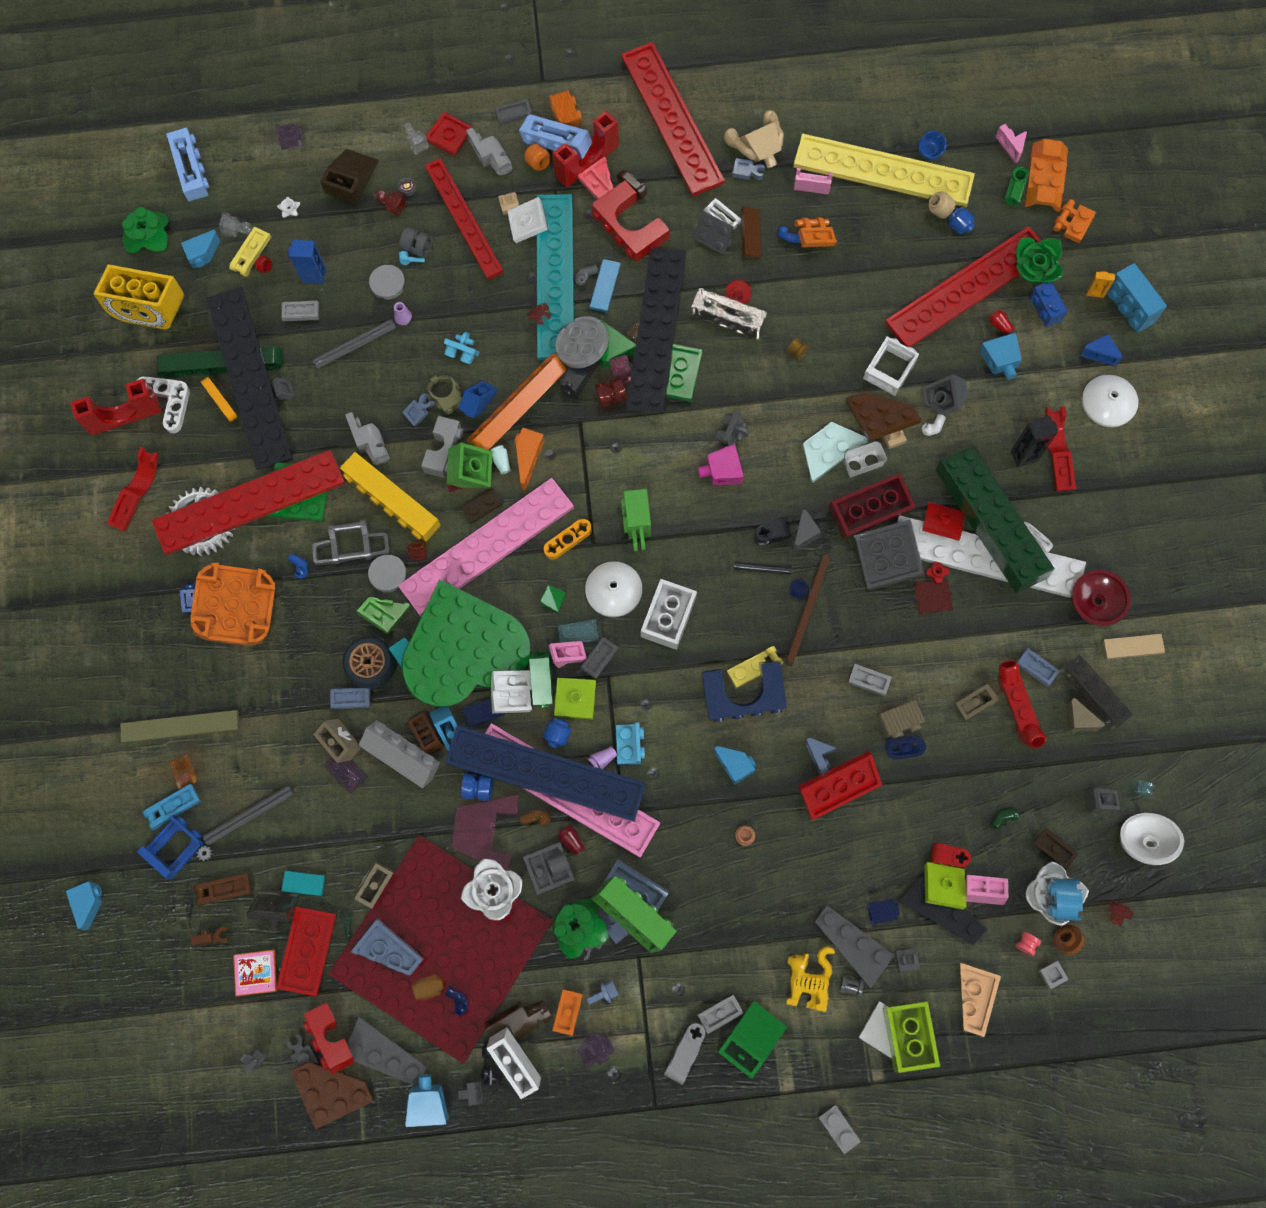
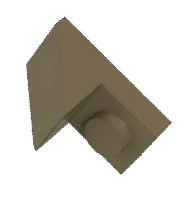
[956,683,999,720]

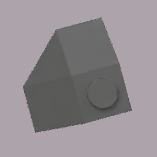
[922,374,968,416]

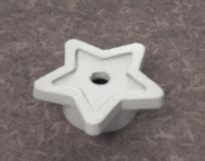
[277,197,300,218]

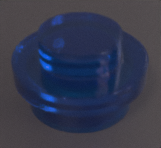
[789,580,809,599]

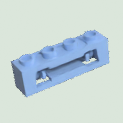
[519,114,592,159]
[166,128,210,202]

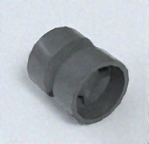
[399,227,433,258]

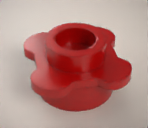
[926,561,949,583]

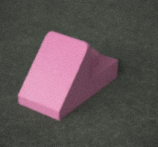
[996,124,1027,163]
[549,641,587,668]

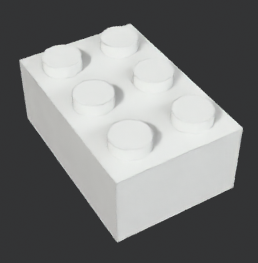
[641,579,697,650]

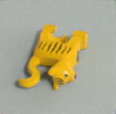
[786,946,835,1012]

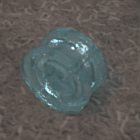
[1135,781,1155,796]

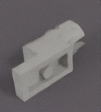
[466,128,513,175]
[345,412,390,465]

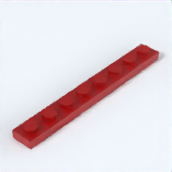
[425,158,503,281]

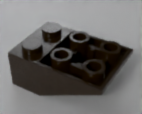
[320,149,378,204]

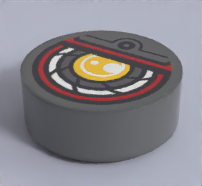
[398,177,416,196]

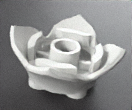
[461,859,522,920]
[1026,862,1089,926]

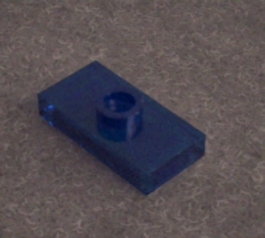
[463,698,506,728]

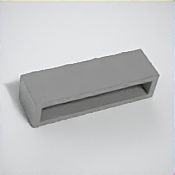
[359,720,440,788]

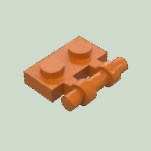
[1053,199,1096,244]
[794,217,837,247]

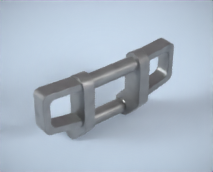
[312,519,390,566]

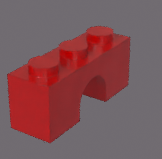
[303,1003,354,1075]

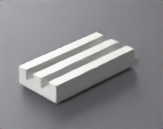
[704,198,741,230]

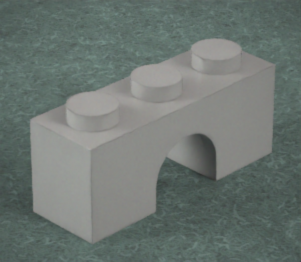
[421,416,463,478]

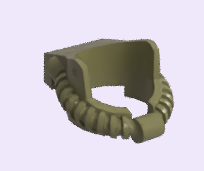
[425,375,462,415]

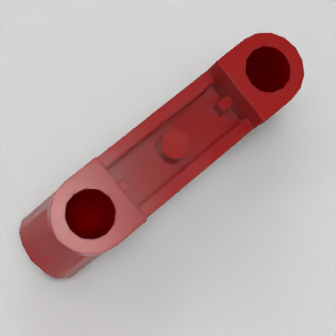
[997,660,1047,749]

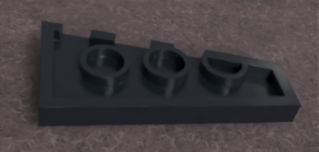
[898,873,987,945]

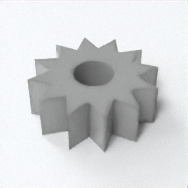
[197,845,213,862]

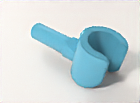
[399,251,425,265]

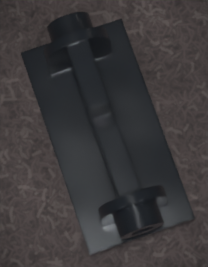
[481,1041,503,1085]

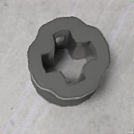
[839,975,864,998]

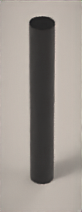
[734,562,792,575]

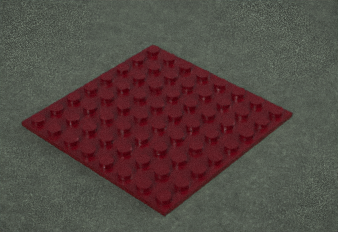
[328,835,553,1064]

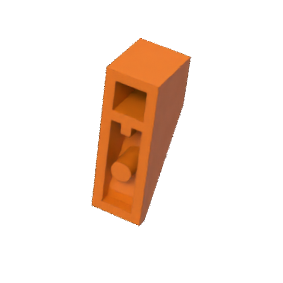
[514,428,545,491]

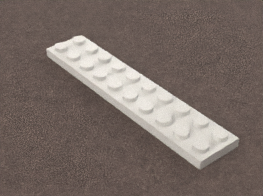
[897,516,1086,598]

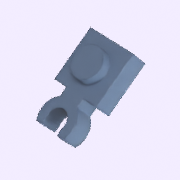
[732,158,765,180]
[402,393,435,426]

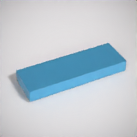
[590,259,621,313]

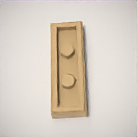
[1102,634,1165,660]

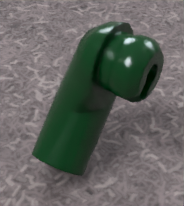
[990,807,1020,829]

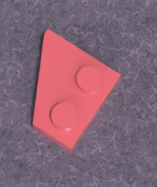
[578,156,613,200]

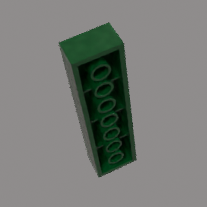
[936,446,1055,594]

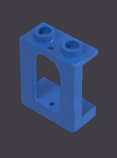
[137,815,205,880]

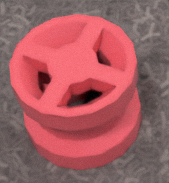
[1015,931,1042,957]

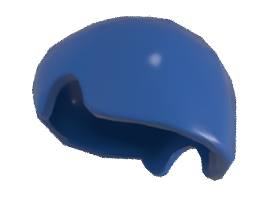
[918,131,947,161]

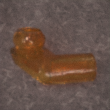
[520,810,551,825]

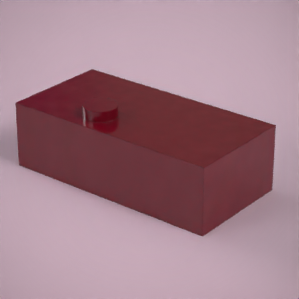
[828,473,916,540]

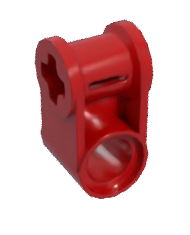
[930,843,971,869]

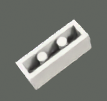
[487,1027,541,1099]

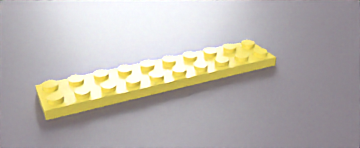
[794,133,975,207]

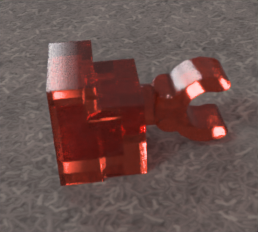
[374,189,407,216]

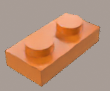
[552,989,583,1036]

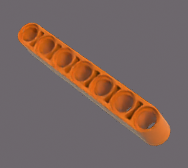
[467,353,567,450]

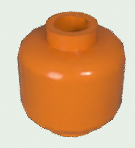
[524,144,550,171]

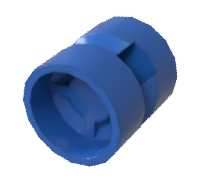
[461,773,493,802]

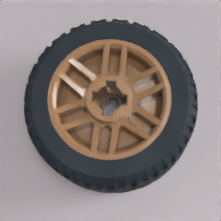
[343,637,396,690]

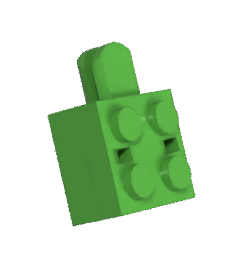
[621,489,651,551]

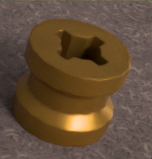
[786,337,809,361]

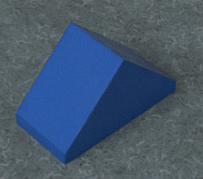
[1080,334,1122,366]

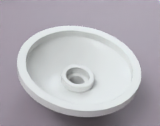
[1082,375,1138,427]
[585,561,642,617]
[1120,813,1184,865]

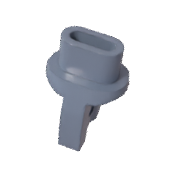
[587,980,618,1005]

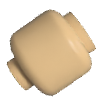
[928,192,955,219]

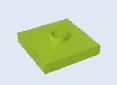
[554,678,596,720]
[924,862,966,910]

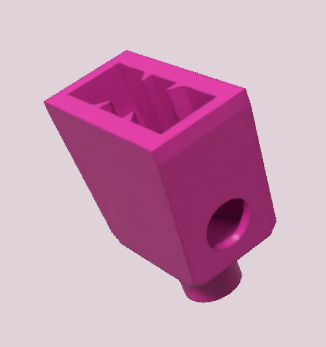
[698,444,744,485]

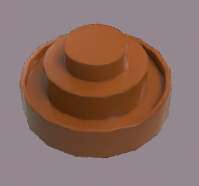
[1053,924,1085,955]

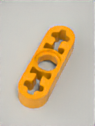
[200,377,238,422]
[544,519,592,560]

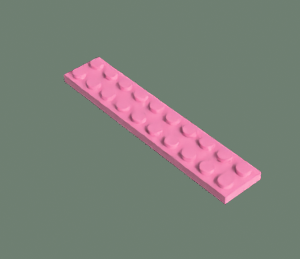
[398,478,574,617]
[485,723,661,858]

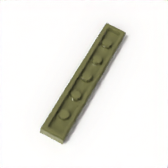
[120,710,240,744]

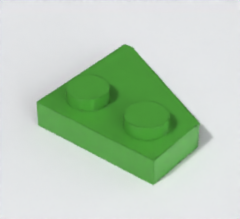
[357,597,411,634]

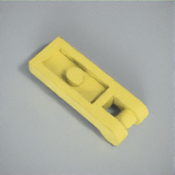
[229,227,271,277]
[727,646,784,689]

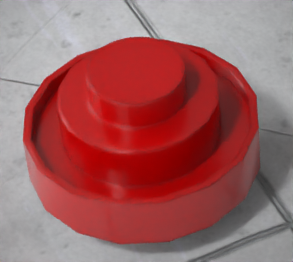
[725,279,752,307]

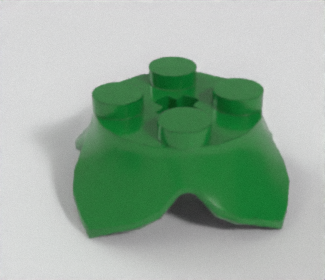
[122,207,169,253]
[1016,237,1063,284]
[552,898,609,959]

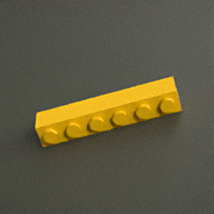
[340,452,441,542]

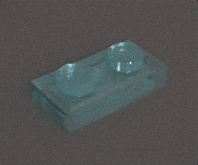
[558,619,599,643]

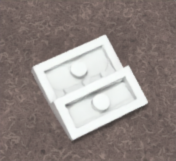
[491,670,532,713]

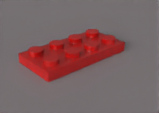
[798,751,882,821]
[276,907,337,997]

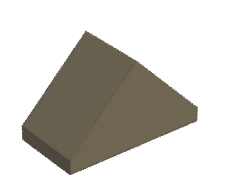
[1067,698,1105,732]

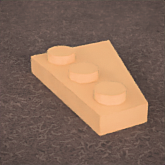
[960,963,1001,1037]

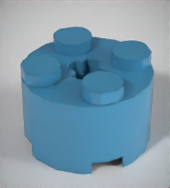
[1046,879,1083,921]

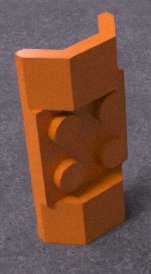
[1024,139,1068,212]

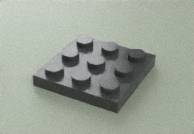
[855,519,925,590]

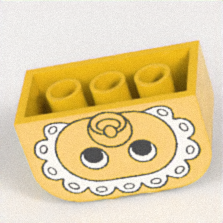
[93,264,184,329]

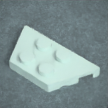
[802,422,868,483]

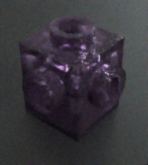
[577,1032,615,1068]

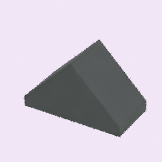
[793,509,821,551]
[1085,788,1120,813]

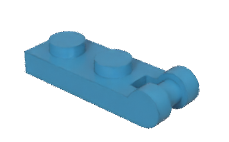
[143,784,201,830]

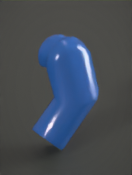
[777,226,801,243]
[288,553,308,579]

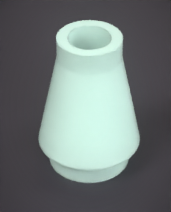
[490,445,511,475]

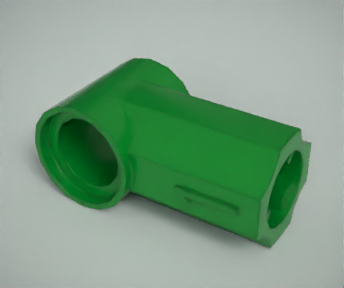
[1004,167,1029,206]

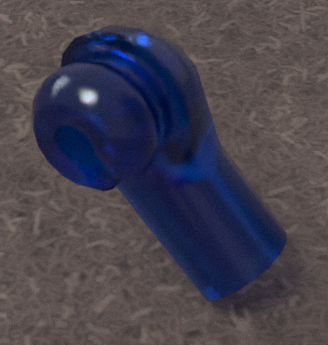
[445,986,468,1016]

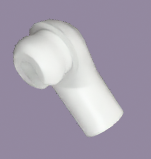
[922,414,946,436]

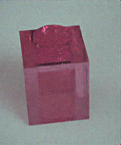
[609,355,632,385]

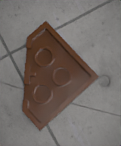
[846,392,921,442]
[290,1061,374,1129]

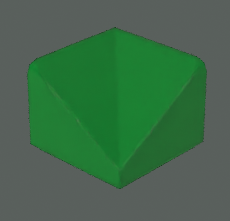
[540,585,566,612]

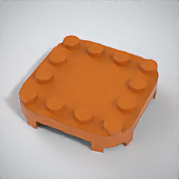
[190,563,275,646]

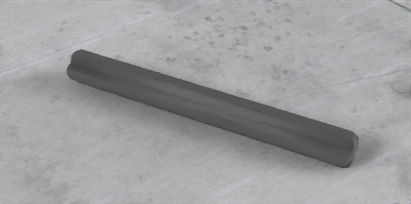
[313,319,396,368]
[202,785,293,845]

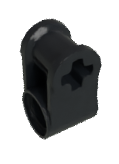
[754,518,792,546]

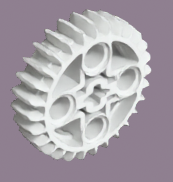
[166,487,236,556]

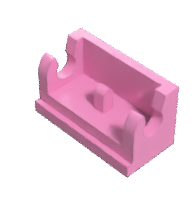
[794,168,832,194]
[965,875,1008,905]

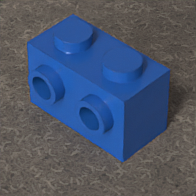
[1030,282,1068,327]

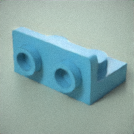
[616,722,645,765]

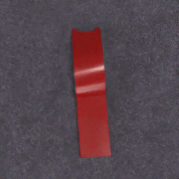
[1045,406,1076,492]
[106,447,159,531]

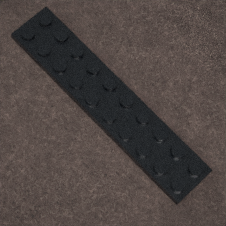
[626,248,686,413]
[206,287,293,470]

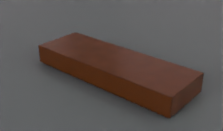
[741,206,761,260]

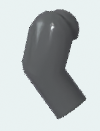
[575,265,598,285]

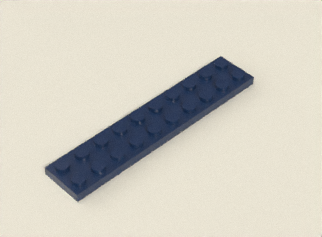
[444,725,646,822]

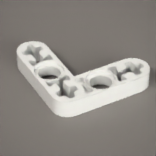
[138,376,190,433]

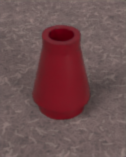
[557,825,585,856]

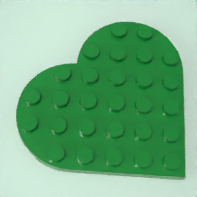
[401,579,530,707]

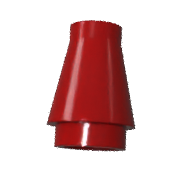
[988,309,1015,335]

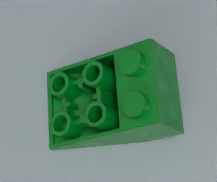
[717,1001,787,1079]

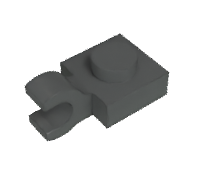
[240,1049,268,1073]

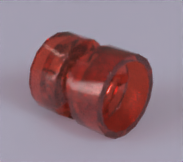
[595,378,627,408]

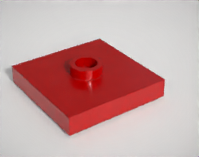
[425,112,473,157]
[922,502,965,541]

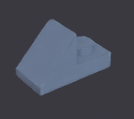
[805,738,836,775]

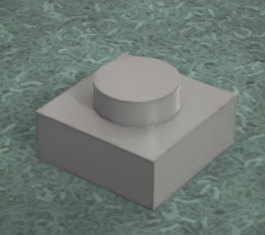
[1038,961,1068,989]

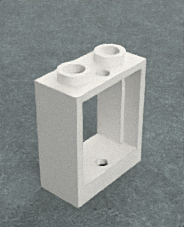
[863,337,919,396]

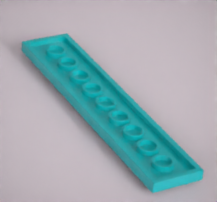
[537,194,574,361]

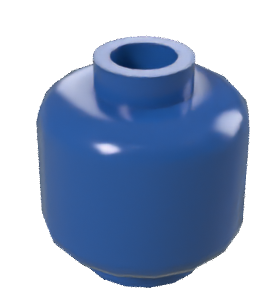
[947,207,975,234]
[543,718,571,748]

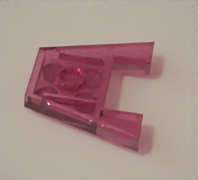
[451,795,519,871]

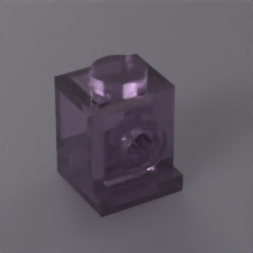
[275,123,304,150]

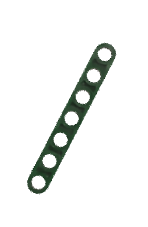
[156,346,282,378]

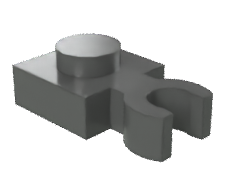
[287,1034,320,1067]

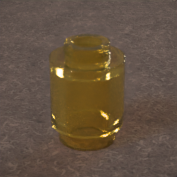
[412,974,444,1001]

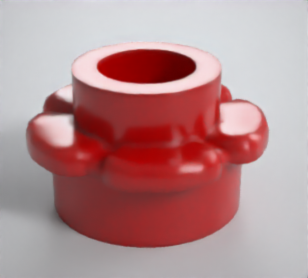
[255,256,272,273]

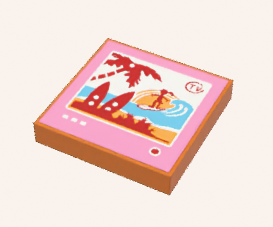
[233,950,278,996]

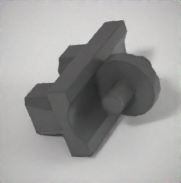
[716,411,749,447]

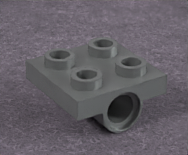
[523,842,575,895]

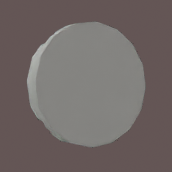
[369,265,406,300]
[368,555,407,592]

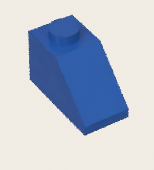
[458,381,498,418]

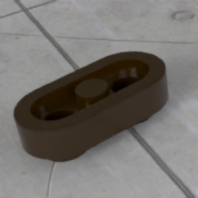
[617,170,647,200]

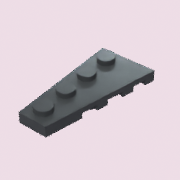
[814,906,894,989]
[347,1016,428,1086]

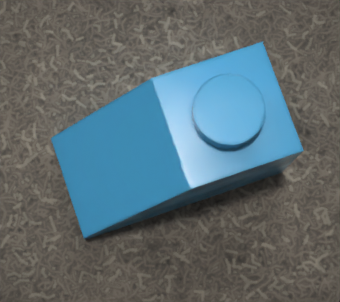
[181,229,220,269]
[430,706,457,751]
[713,746,756,785]
[66,881,102,930]

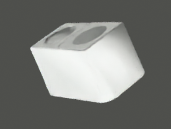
[843,442,887,478]

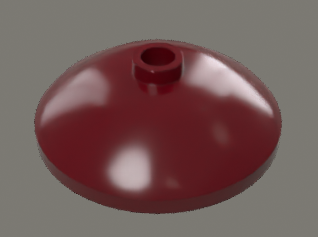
[1071,570,1131,626]

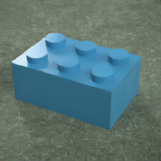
[1107,263,1167,333]

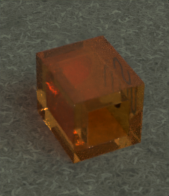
[168,754,197,789]

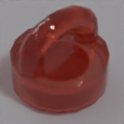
[407,542,427,561]

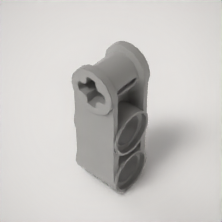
[664,1023,705,1085]

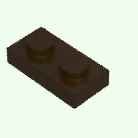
[461,488,503,524]
[1033,828,1078,870]

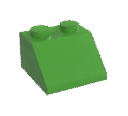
[446,443,492,488]

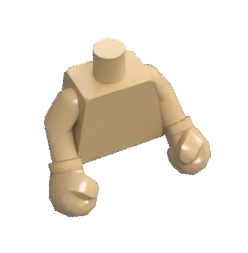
[724,110,784,169]

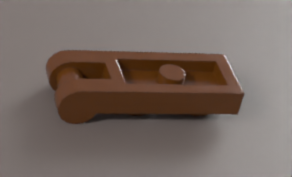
[193,873,252,906]

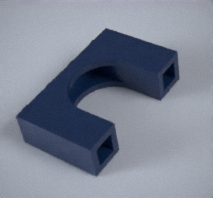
[701,660,787,722]

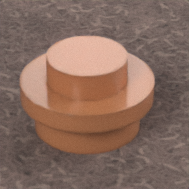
[735,826,755,846]

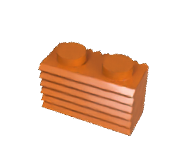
[549,90,582,128]

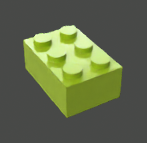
[883,1002,940,1073]

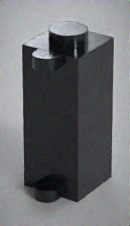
[560,360,599,399]

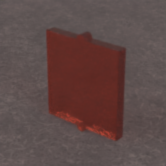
[914,579,953,614]

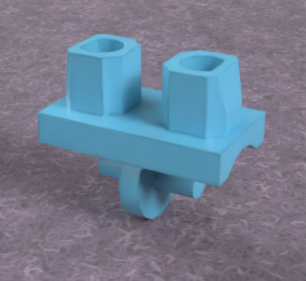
[444,332,480,365]

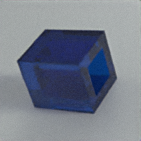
[867,899,900,925]

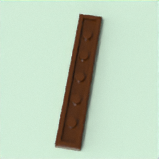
[785,555,831,667]

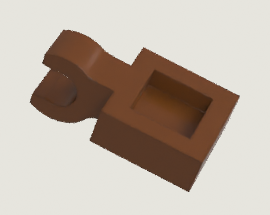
[191,927,230,946]

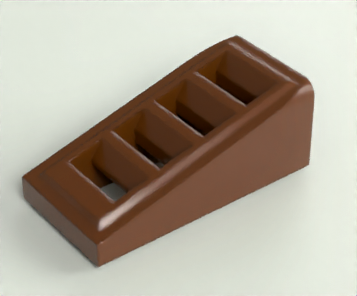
[407,712,444,755]

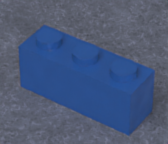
[288,240,326,284]

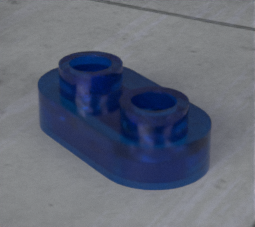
[885,735,926,760]

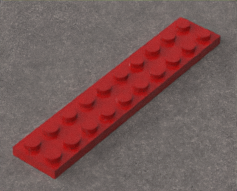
[621,42,725,197]
[885,226,1041,347]
[151,450,345,555]

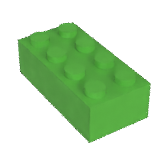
[591,876,677,953]

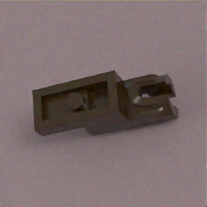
[484,1000,553,1038]

